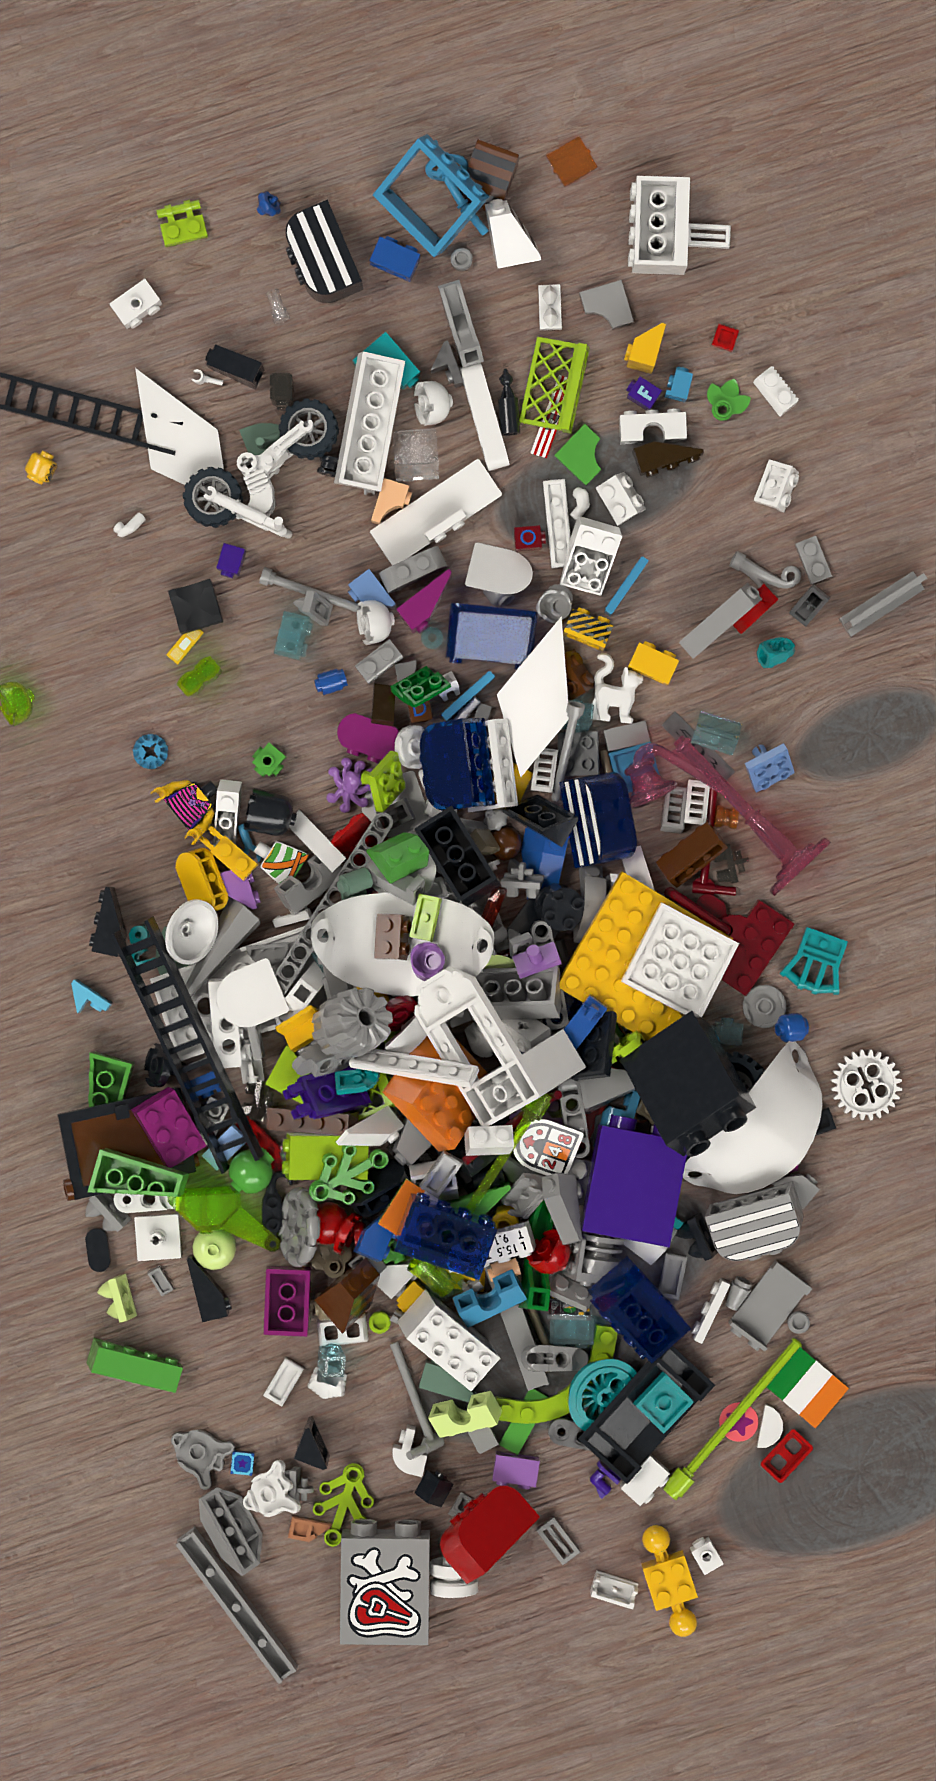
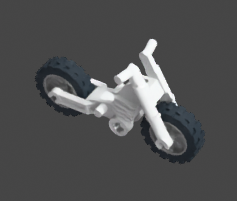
[183,399,339,539]

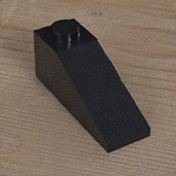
[187,1255,232,1323]

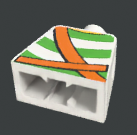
[253,840,309,884]

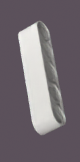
[459,363,510,471]

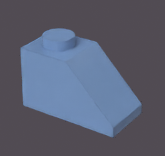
[348,569,396,608]

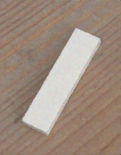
[543,479,571,569]

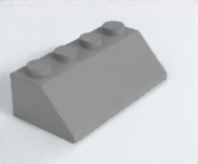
[469,966,561,1021]

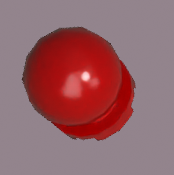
[317,1202,362,1255]

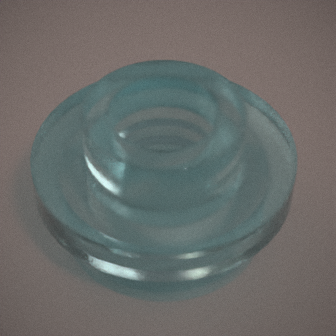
[421,627,443,649]

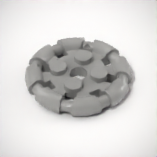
[278,1187,320,1267]

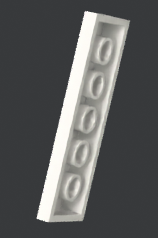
[334,352,405,492]

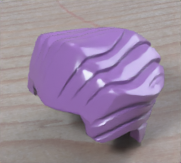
[411,942,445,981]

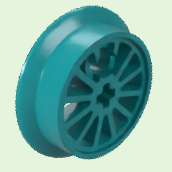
[568,1359,637,1431]

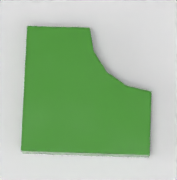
[554,424,601,486]

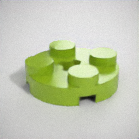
[612,1030,645,1064]

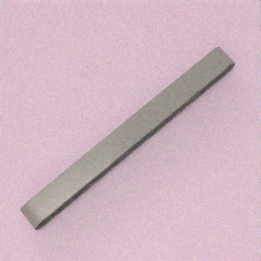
[275,813,393,997]

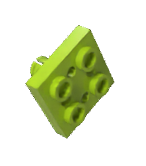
[361,751,406,813]

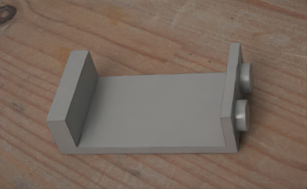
[728,1260,812,1351]

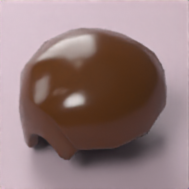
[492,825,522,861]

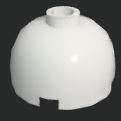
[414,381,453,426]
[357,600,395,645]

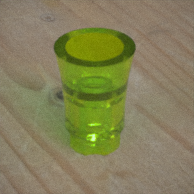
[407,1251,456,1298]

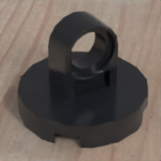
[144,1043,186,1088]

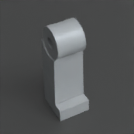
[365,859,425,906]

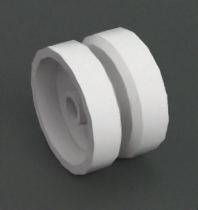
[429,1557,478,1598]

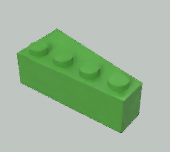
[88,1051,135,1107]
[88,1148,189,1197]
[86,1338,183,1393]

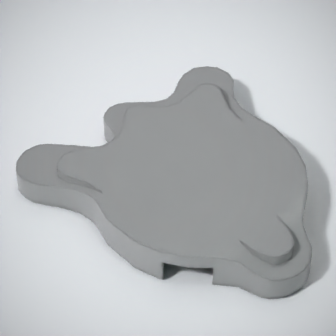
[171,1429,235,1490]

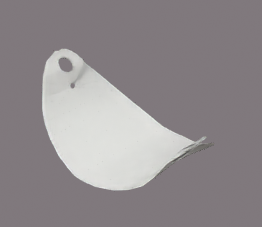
[311,893,494,996]
[683,1041,822,1194]

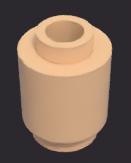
[487,1258,521,1282]

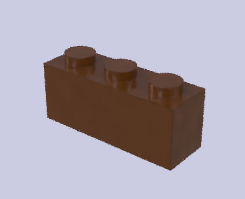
[656,822,728,888]

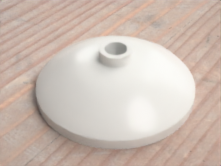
[165,899,218,965]

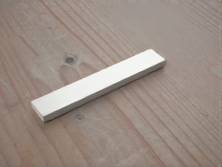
[349,1049,479,1088]

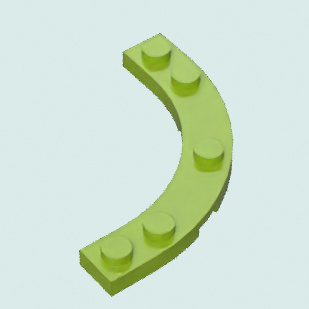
[495,1324,618,1424]

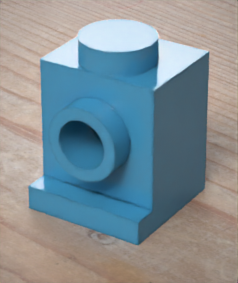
[664,367,693,403]

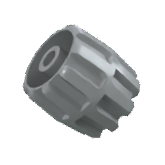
[312,988,393,1060]

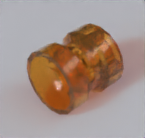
[714,805,739,829]

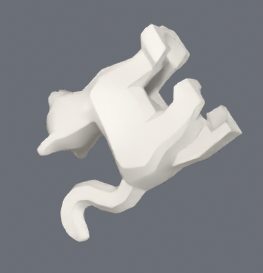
[590,653,643,724]

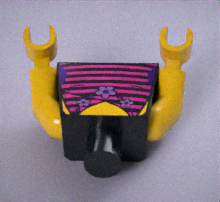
[150,780,217,845]

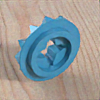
[133,734,168,769]

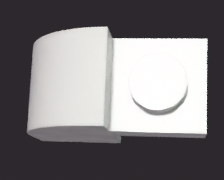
[393,1425,427,1477]

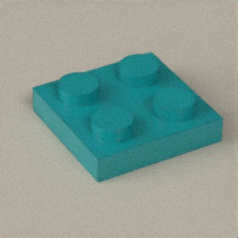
[633,1372,694,1434]

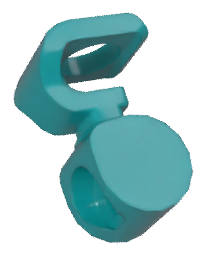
[129,926,157,966]

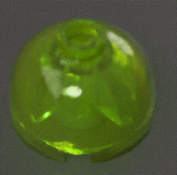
[0,681,35,726]

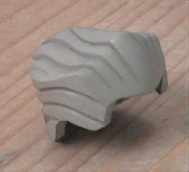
[536,584,573,623]

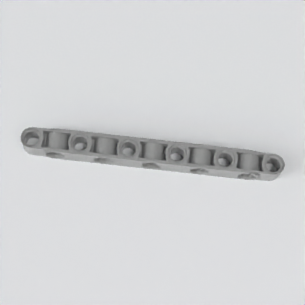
[531,920,590,1158]

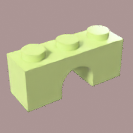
[428,1391,502,1438]

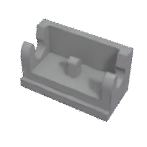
[501,1173,544,1219]

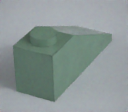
[419,1359,477,1403]

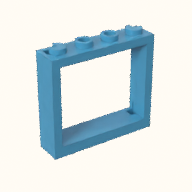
[373,134,489,257]

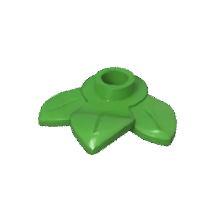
[707,379,751,421]

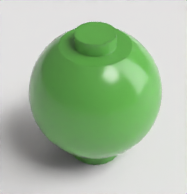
[229,1148,275,1194]

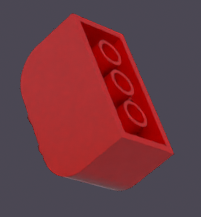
[440,1486,540,1584]

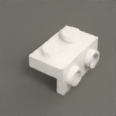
[596,472,646,526]

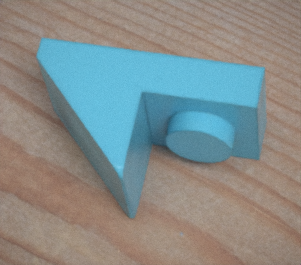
[71,979,113,1013]

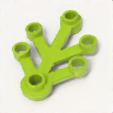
[313,1463,374,1547]

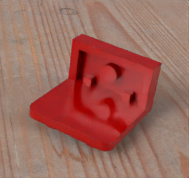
[331,812,388,866]

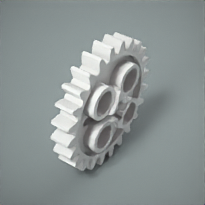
[830,1049,902,1120]

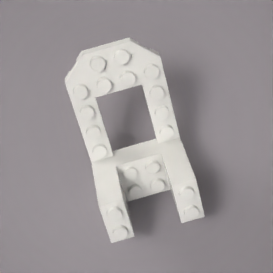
[415,966,586,1126]

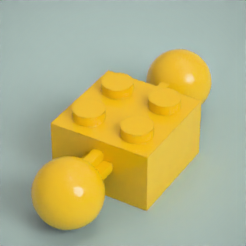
[641,1525,698,1637]

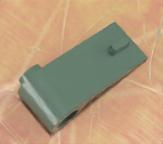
[337,867,373,900]

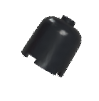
[243,787,297,836]

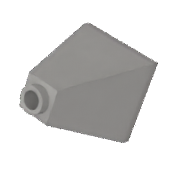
[579,1068,635,1114]

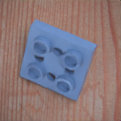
[745,743,795,793]

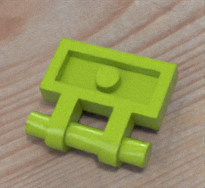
[156,200,208,247]

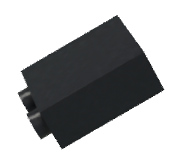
[620,1011,757,1157]

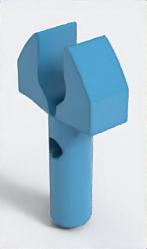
[238,824,262,862]

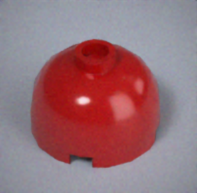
[526,1229,571,1274]

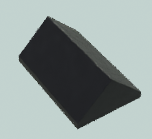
[503,795,578,847]
[294,1416,330,1470]

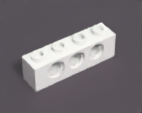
[208,977,245,1068]

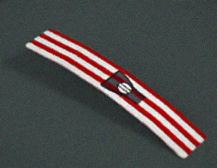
[530,375,568,458]

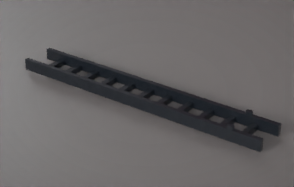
[0,372,183,456]

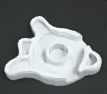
[243,1460,301,1517]

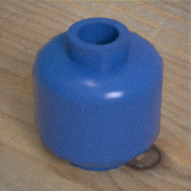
[775,1013,809,1043]

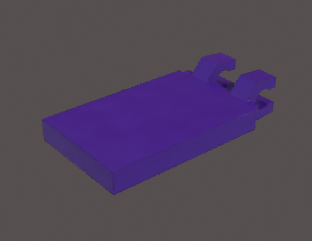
[283,1065,372,1120]

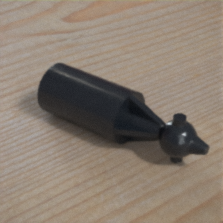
[498,368,520,436]

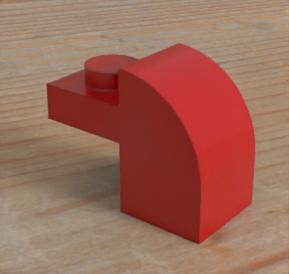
[733,584,779,634]

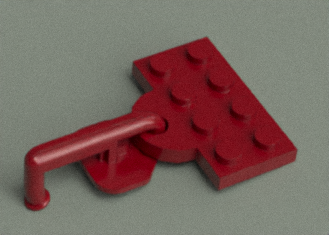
[664,887,795,996]

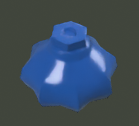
[257,191,281,216]

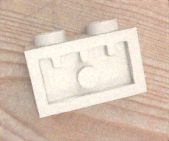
[754,460,799,513]

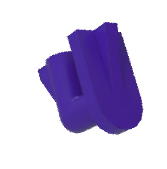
[590,1460,621,1499]

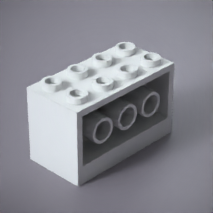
[628,176,690,275]
[397,1289,500,1391]

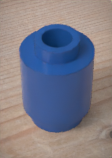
[314,668,348,695]

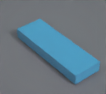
[604,556,649,617]
[441,671,495,722]

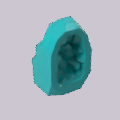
[757,637,795,668]

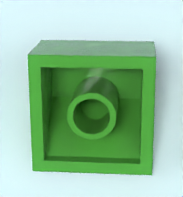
[366,832,429,884]

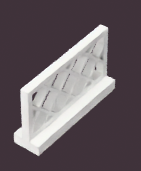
[462,719,518,812]

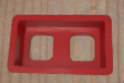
[761,1429,813,1483]

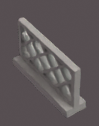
[839,571,928,637]

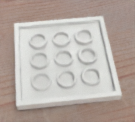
[620,903,739,1017]

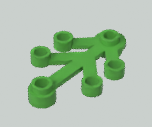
[309,1145,389,1205]

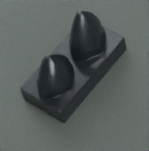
[675,1213,718,1261]

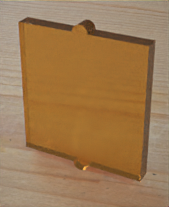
[546,136,597,187]

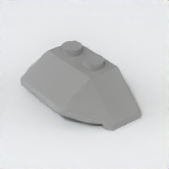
[199,1487,262,1576]

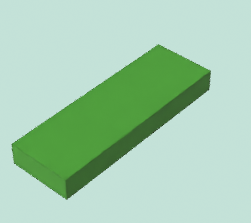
[499,1389,549,1455]

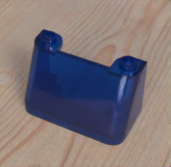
[445,603,538,670]

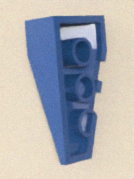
[521,828,569,900]

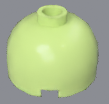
[192,1226,236,1270]

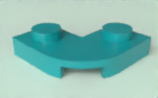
[335,1069,380,1095]

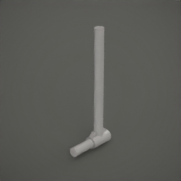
[390,1342,444,1460]

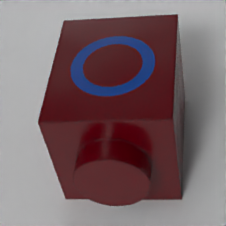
[514,525,546,552]

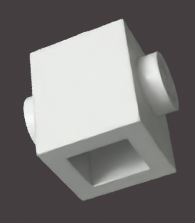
[690,1537,723,1575]

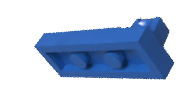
[564,994,608,1049]

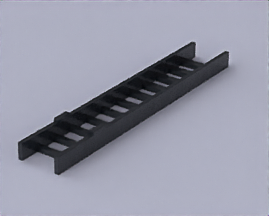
[110,916,264,1174]

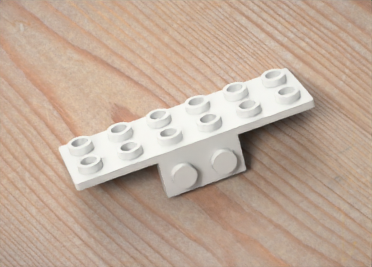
[370,459,502,565]

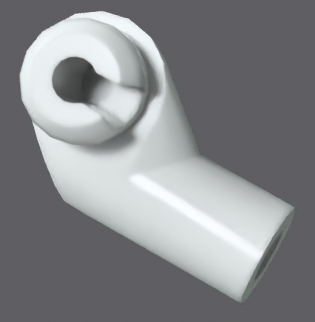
[570,487,590,520]
[113,513,146,537]

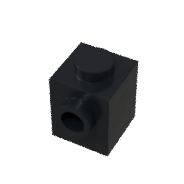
[414,1470,454,1507]

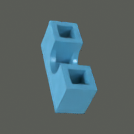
[453,1269,527,1328]

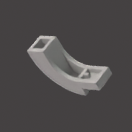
[573,864,606,943]

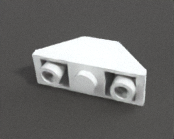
[278,961,324,1021]

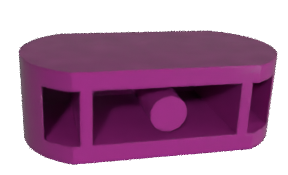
[337,713,399,764]

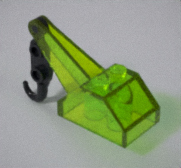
[167,1171,293,1252]

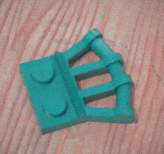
[779,927,848,995]

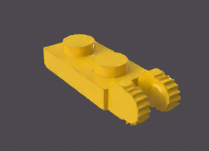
[199,826,258,881]

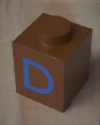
[408,700,433,724]

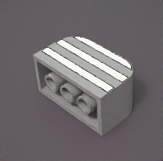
[705,1181,803,1261]

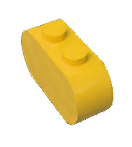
[175,847,228,911]

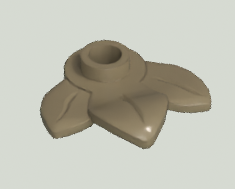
[310,1244,352,1279]

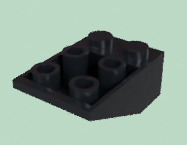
[89,886,127,957]

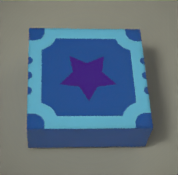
[230,1451,255,1476]

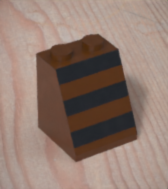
[460,139,519,212]
[314,1258,380,1334]

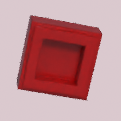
[711,324,739,352]

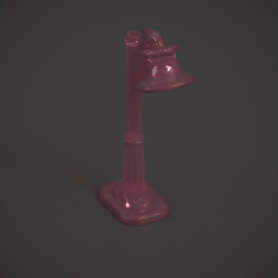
[624,735,831,896]

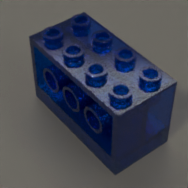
[394,1192,497,1280]
[587,1256,691,1363]

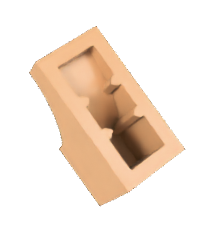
[371,478,412,525]

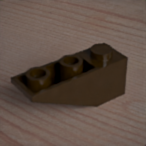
[632,441,704,478]

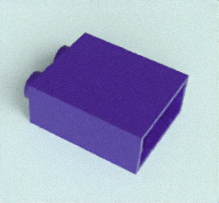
[580,1114,687,1248]

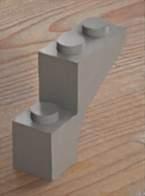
[438,280,484,368]

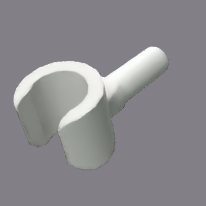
[191,369,223,386]

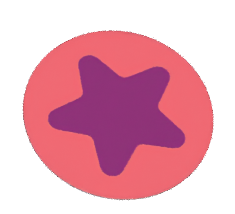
[719,1402,758,1442]

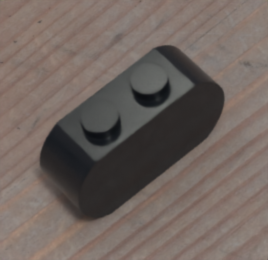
[346,1159,411,1217]

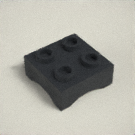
[168,579,223,634]

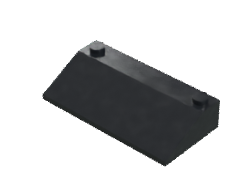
[578,1340,715,1484]

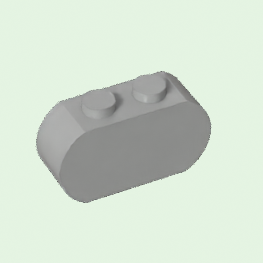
[379,546,448,594]

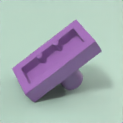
[512,942,562,979]

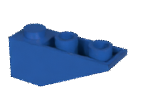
[353,1213,396,1262]

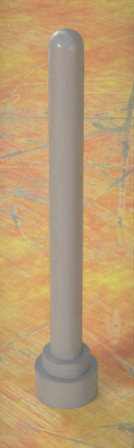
[259,567,361,612]
[551,701,585,801]

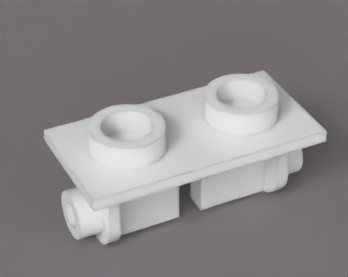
[240,1039,265,1084]

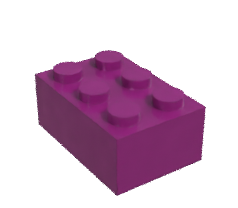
[131,1086,207,1168]
[263,1266,311,1337]

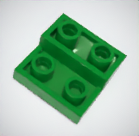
[391,666,451,708]

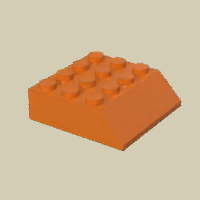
[382,1036,488,1152]

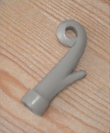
[729,551,801,589]

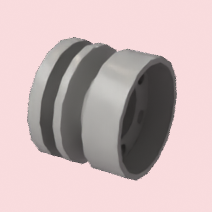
[581,1231,624,1276]

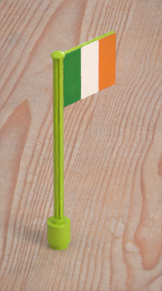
[663,1338,849,1500]

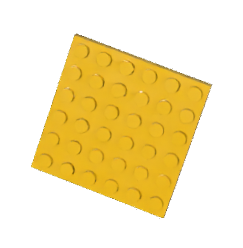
[560,872,733,1041]

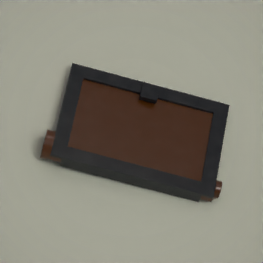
[57,1087,200,1201]

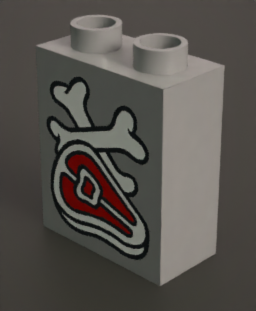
[340,1519,430,1645]

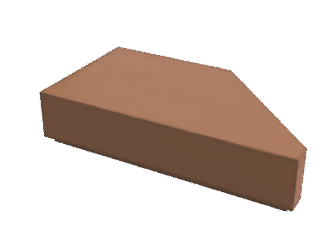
[288,1515,332,1542]

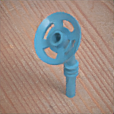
[425,154,489,236]

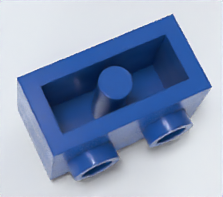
[369,236,421,282]

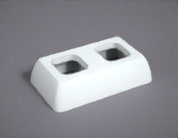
[317,1313,369,1347]

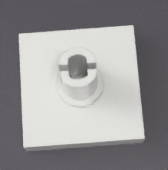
[135,1214,182,1261]

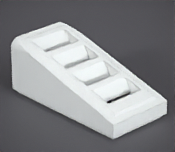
[531,748,558,793]
[684,780,710,825]

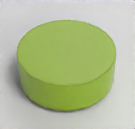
[369,1311,391,1334]

